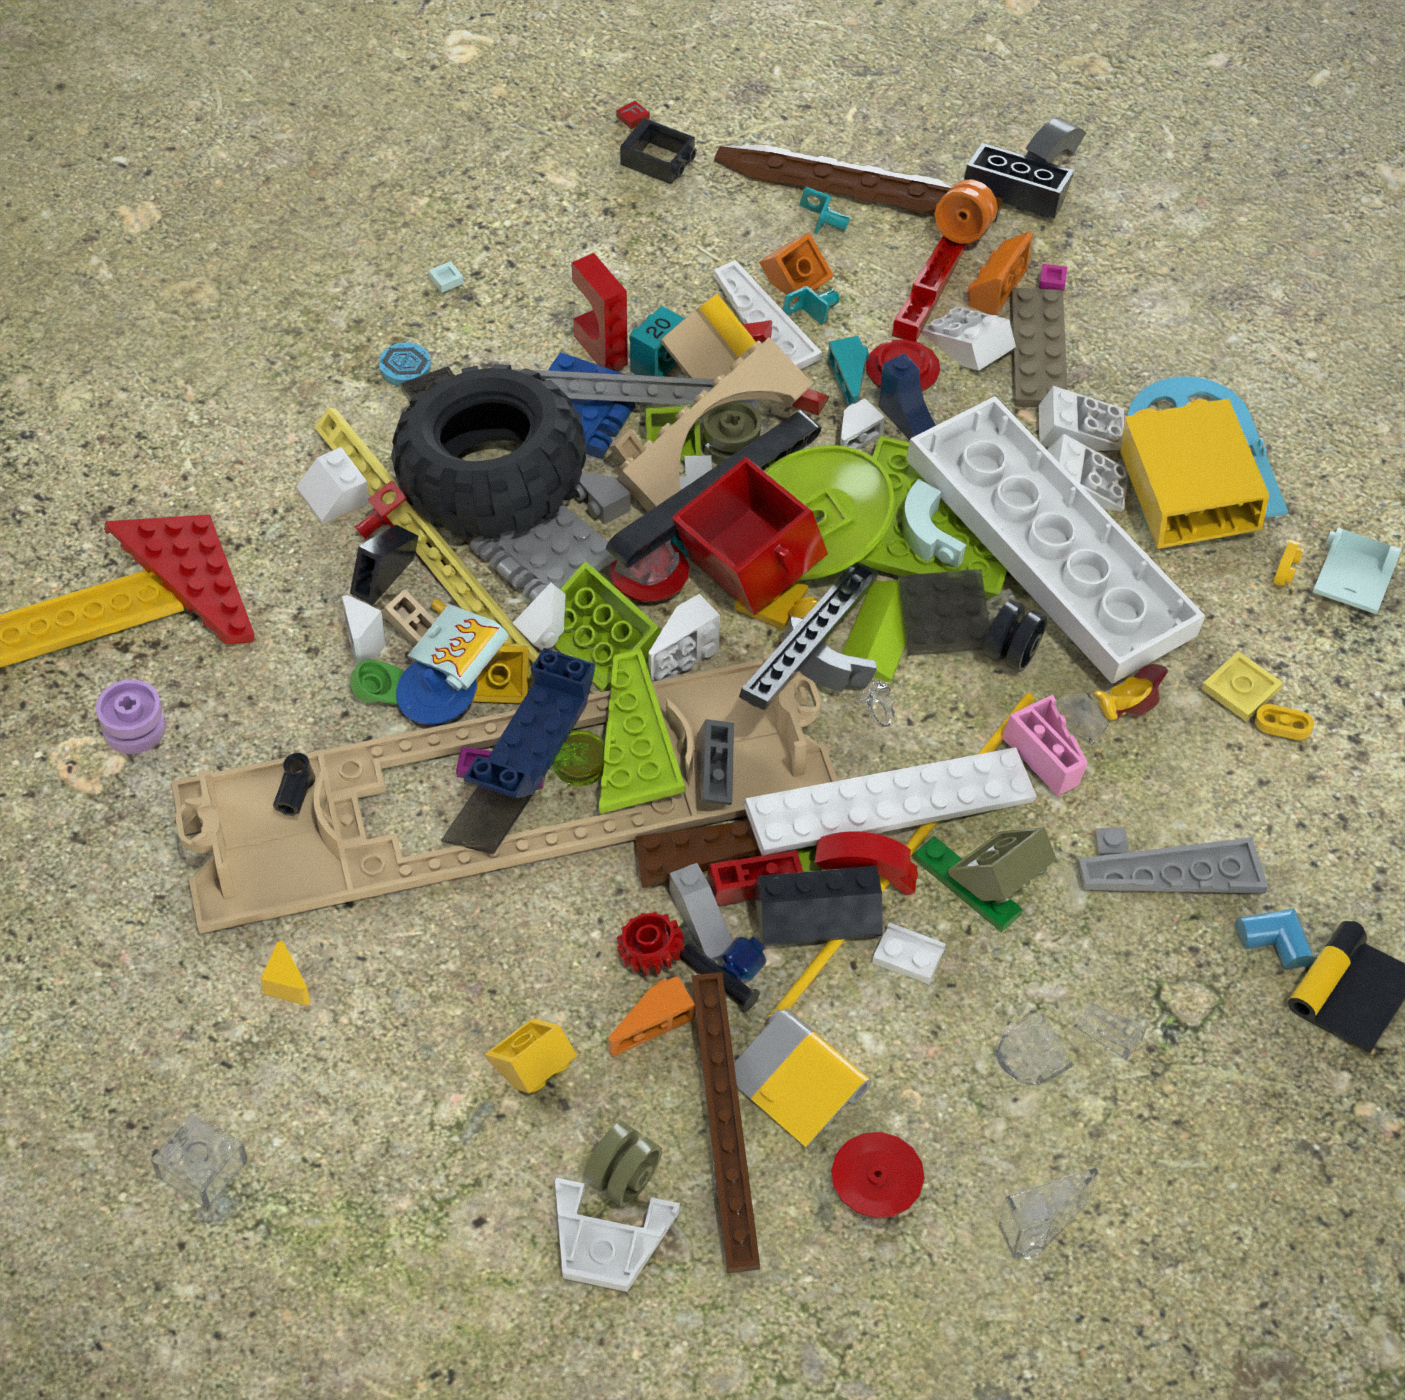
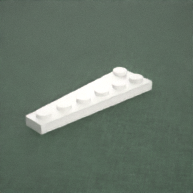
[714,260,822,370]

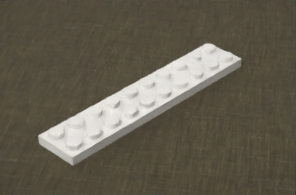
[743,747,1037,856]

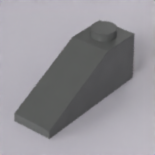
[696,719,734,805]

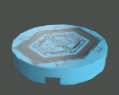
[379,342,431,386]

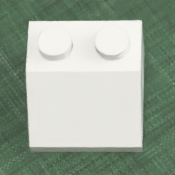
[296,447,370,525]

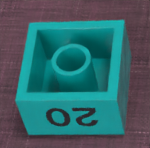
[629,306,685,377]

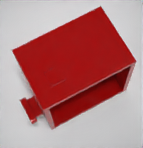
[672,457,828,616]

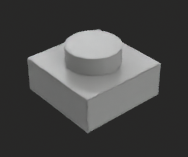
[1094,828,1129,856]

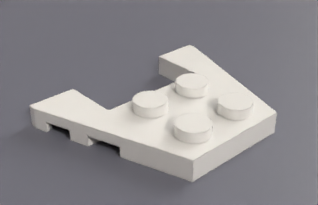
[555,1178,680,1292]

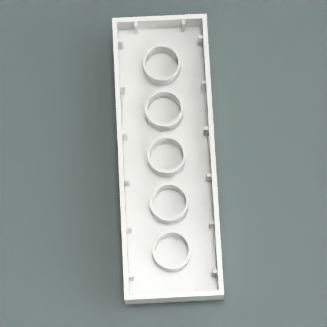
[906,396,1205,684]

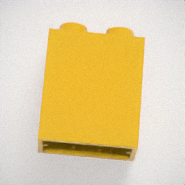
[1120,398,1269,549]

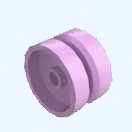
[96,680,166,754]

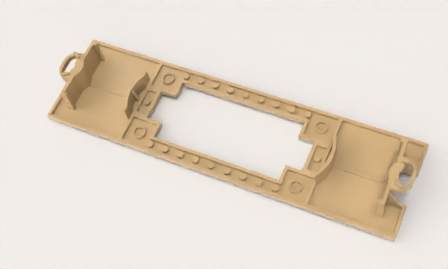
[171,654,838,934]

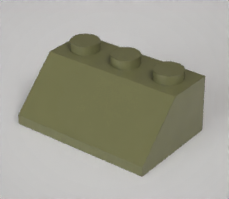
[948,827,1057,903]

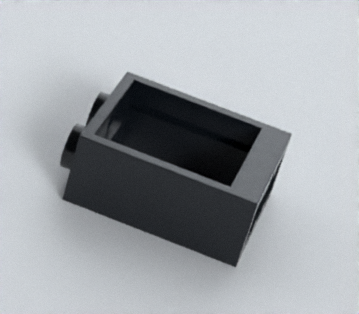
[620,118,697,184]

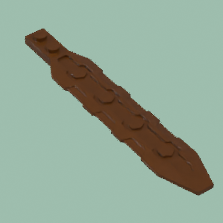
[714,145,1003,222]

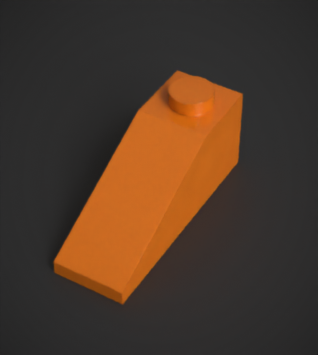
[608,976,695,1058]

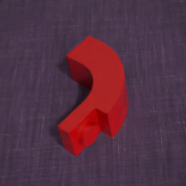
[815,831,918,895]

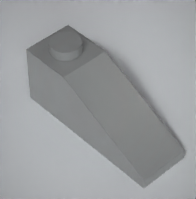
[669,863,734,961]

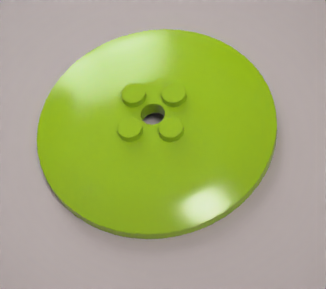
[764,445,895,580]

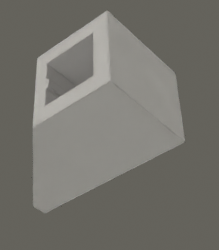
[573,473,631,525]

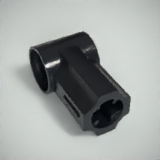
[273,753,316,816]

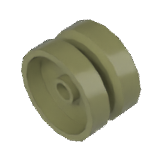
[703,401,762,465]
[583,1121,662,1207]

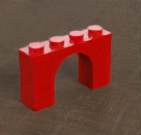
[571,253,628,371]

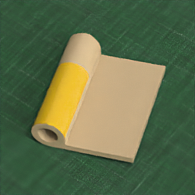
[659,293,756,379]

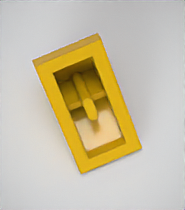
[260,940,310,1005]

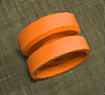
[935,180,998,244]

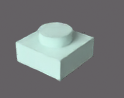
[429,261,464,293]

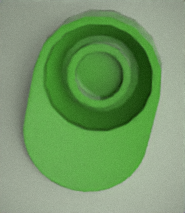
[350,659,404,705]

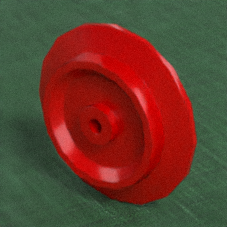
[866,339,940,391]
[610,542,689,602]
[831,1132,925,1218]

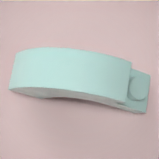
[902,479,966,568]

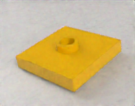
[734,581,809,630]

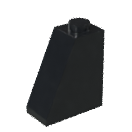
[350,524,419,605]

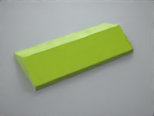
[842,580,925,683]

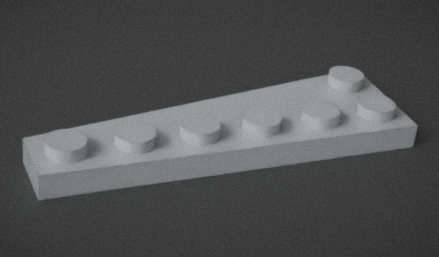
[1077,837,1268,893]

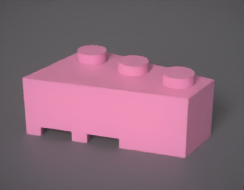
[1002,694,1088,796]

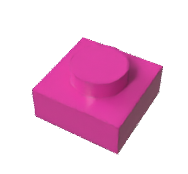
[1039,264,1068,292]

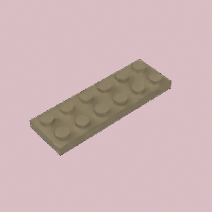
[1011,288,1068,407]

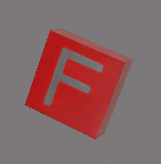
[616,101,650,129]

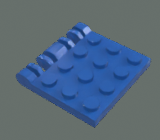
[548,352,636,458]

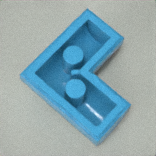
[1236,908,1315,970]

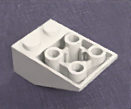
[922,307,1016,371]
[1039,386,1124,451]
[1047,434,1129,512]
[649,594,720,682]

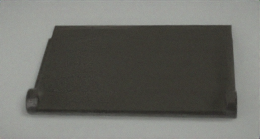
[441,786,534,854]

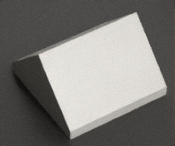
[342,595,386,667]

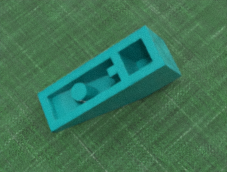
[828,335,869,406]

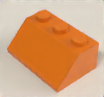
[967,232,1033,316]

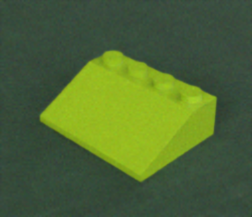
[554,561,663,692]

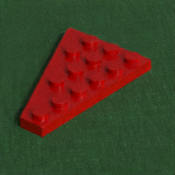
[104,514,255,645]

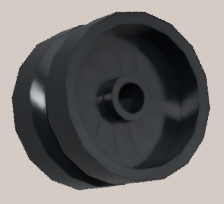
[983,600,1047,672]

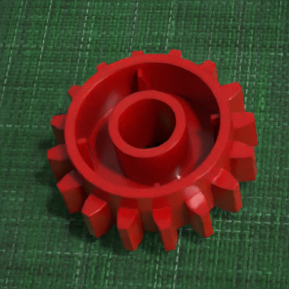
[617,911,684,976]

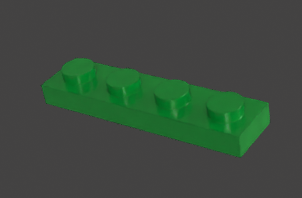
[913,836,1023,933]

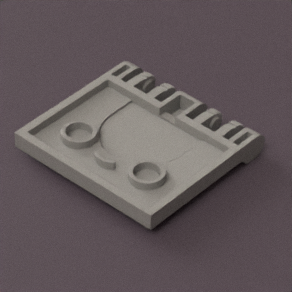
[470,504,617,602]

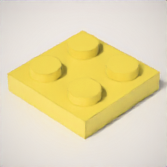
[1202,651,1283,722]

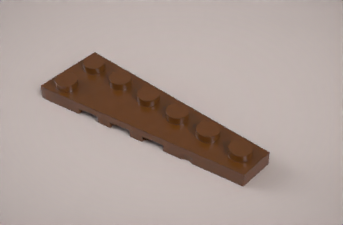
[636,820,762,888]

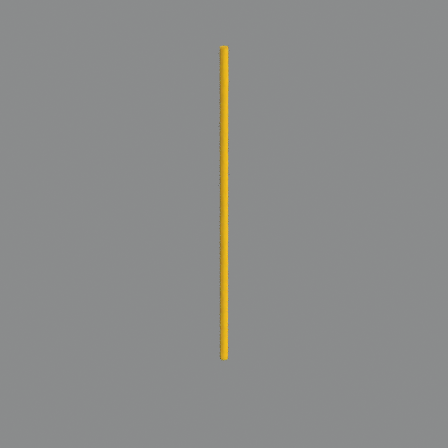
[768,693,1035,1019]

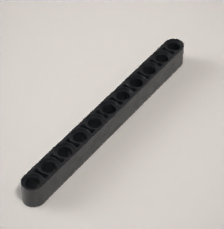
[606,410,822,568]

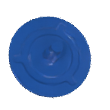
[396,661,477,725]

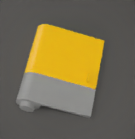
[734,1008,872,1149]

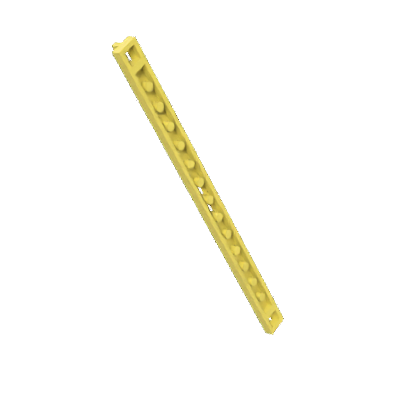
[314,407,539,690]

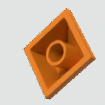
[759,232,834,302]

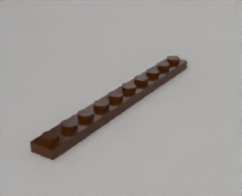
[692,972,760,1273]

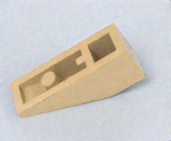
[382,589,436,646]

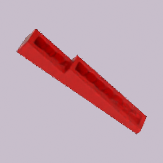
[892,235,968,342]

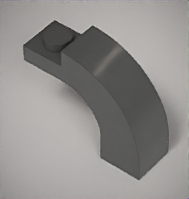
[1025,118,1086,163]
[782,616,877,692]

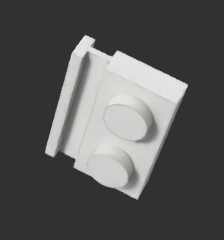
[872,923,946,985]

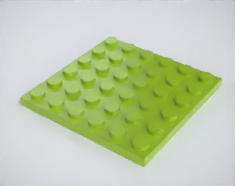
[858,435,1007,602]

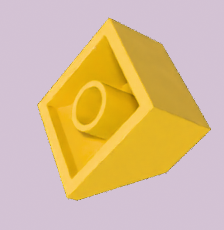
[484,1018,577,1093]

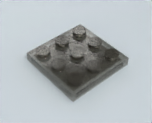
[898,569,990,656]

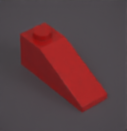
[706,850,803,906]

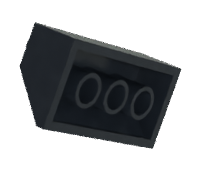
[964,143,1074,219]
[754,866,883,947]

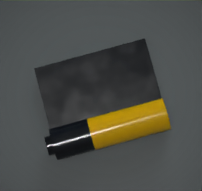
[1288,921,1405,1053]

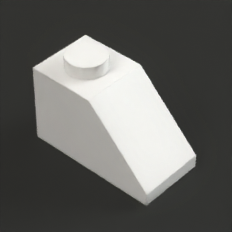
[840,398,885,450]
[513,583,566,650]

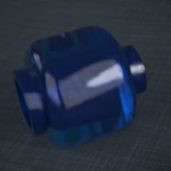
[721,936,767,981]

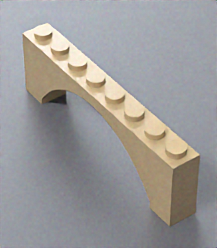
[617,337,813,512]

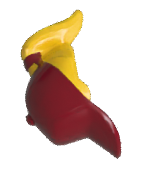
[1093,664,1168,720]

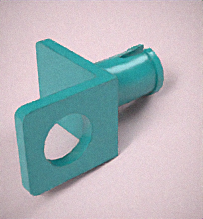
[799,187,851,234]
[782,286,840,325]

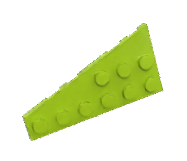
[599,649,686,814]

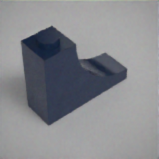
[879,353,936,440]

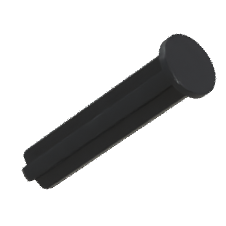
[679,943,760,1011]

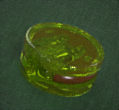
[553,730,605,786]

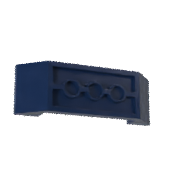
[463,648,596,799]

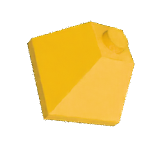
[472,642,529,703]

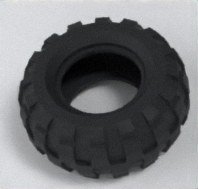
[391,364,586,539]

